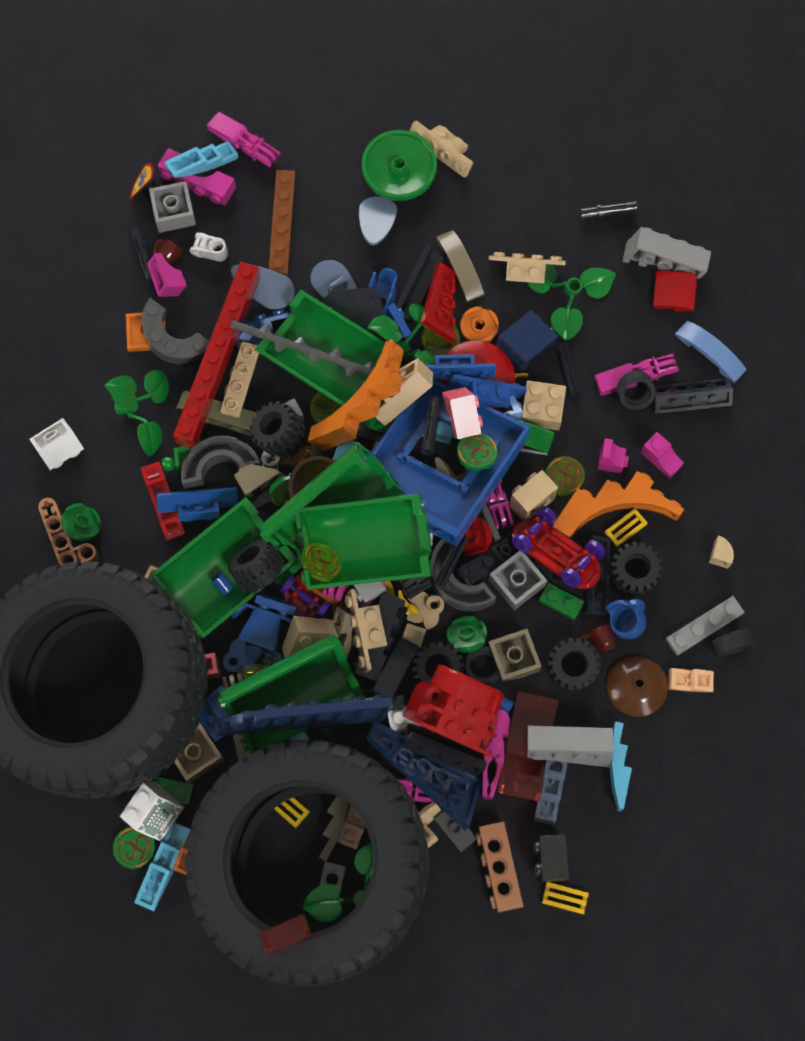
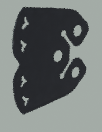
[321,287,383,341]

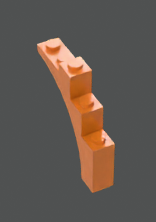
[307,339,404,451]
[552,471,684,539]

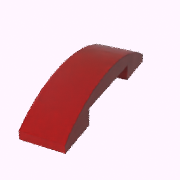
[140,461,186,541]

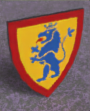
[129,163,156,201]

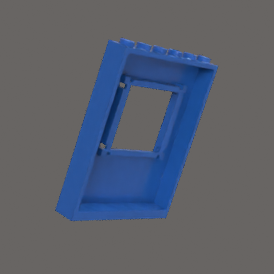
[372,379,530,546]

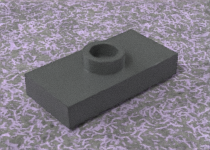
[434,811,477,852]

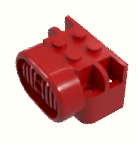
[402,665,504,757]

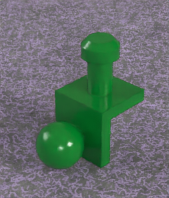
[161,445,192,474]

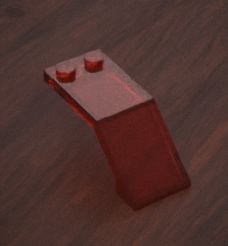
[498,691,559,802]

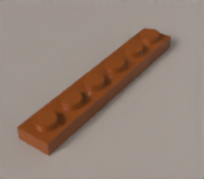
[269,170,296,277]

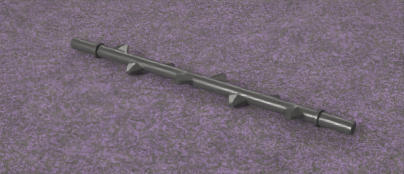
[230,320,374,377]

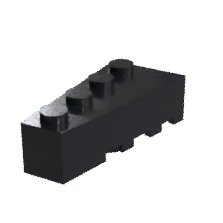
[353,593,406,684]

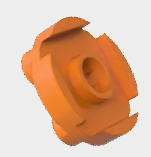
[460,307,499,343]

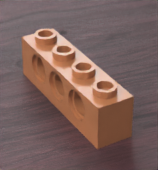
[475,822,523,913]

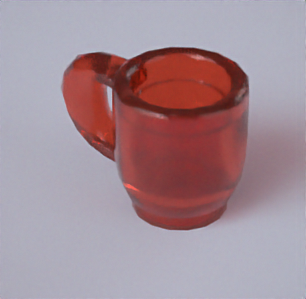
[153,239,183,266]
[580,623,616,653]

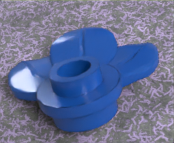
[223,638,262,677]

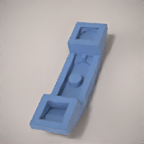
[675,321,747,384]

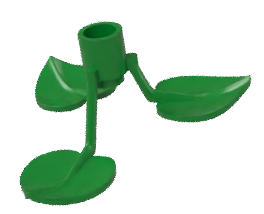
[527,264,616,340]
[368,303,440,380]
[105,370,169,457]
[303,843,373,922]

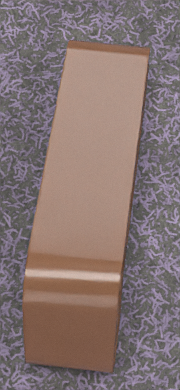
[38,498,99,566]

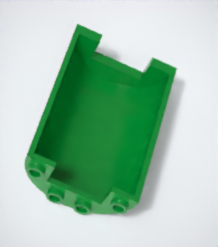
[255,290,385,407]
[260,443,405,568]
[292,493,432,590]
[150,497,297,638]
[218,633,365,753]

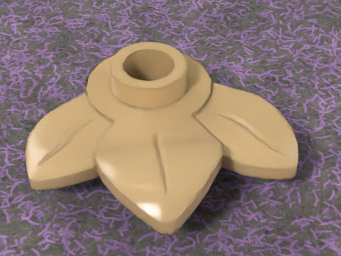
[407,592,444,630]

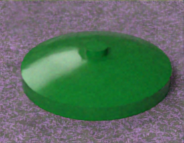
[362,130,437,201]

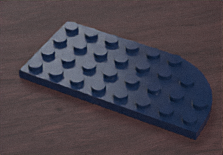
[215,695,393,737]

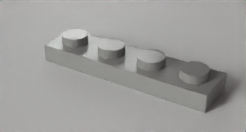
[665,596,745,656]

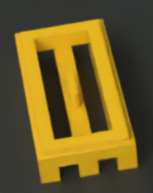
[604,508,648,548]
[274,798,310,828]
[542,882,589,914]

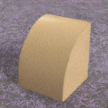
[709,535,734,569]

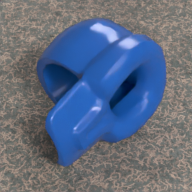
[606,599,647,640]

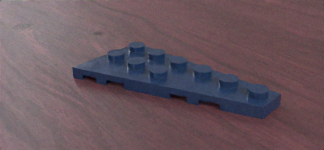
[366,720,482,831]

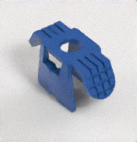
[368,268,398,316]
[231,603,292,652]

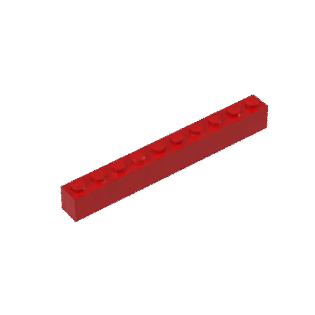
[173,261,261,448]

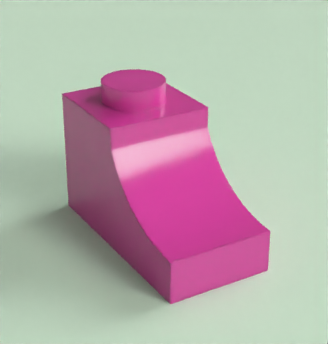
[147,253,186,297]
[641,432,684,478]
[598,438,629,473]

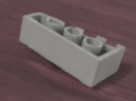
[622,227,711,279]
[527,726,613,768]

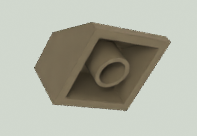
[234,464,288,500]
[488,629,542,681]

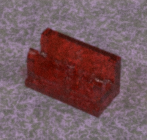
[259,915,312,955]

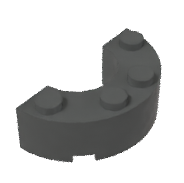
[142,298,209,365]
[181,436,261,491]
[430,539,496,611]

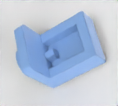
[504,395,523,420]

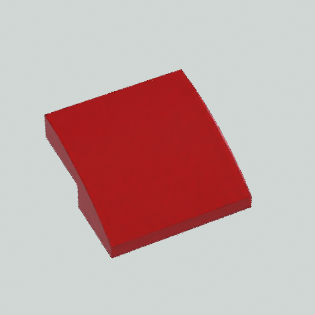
[653,271,697,312]

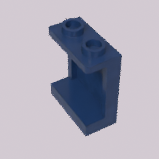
[495,310,558,371]

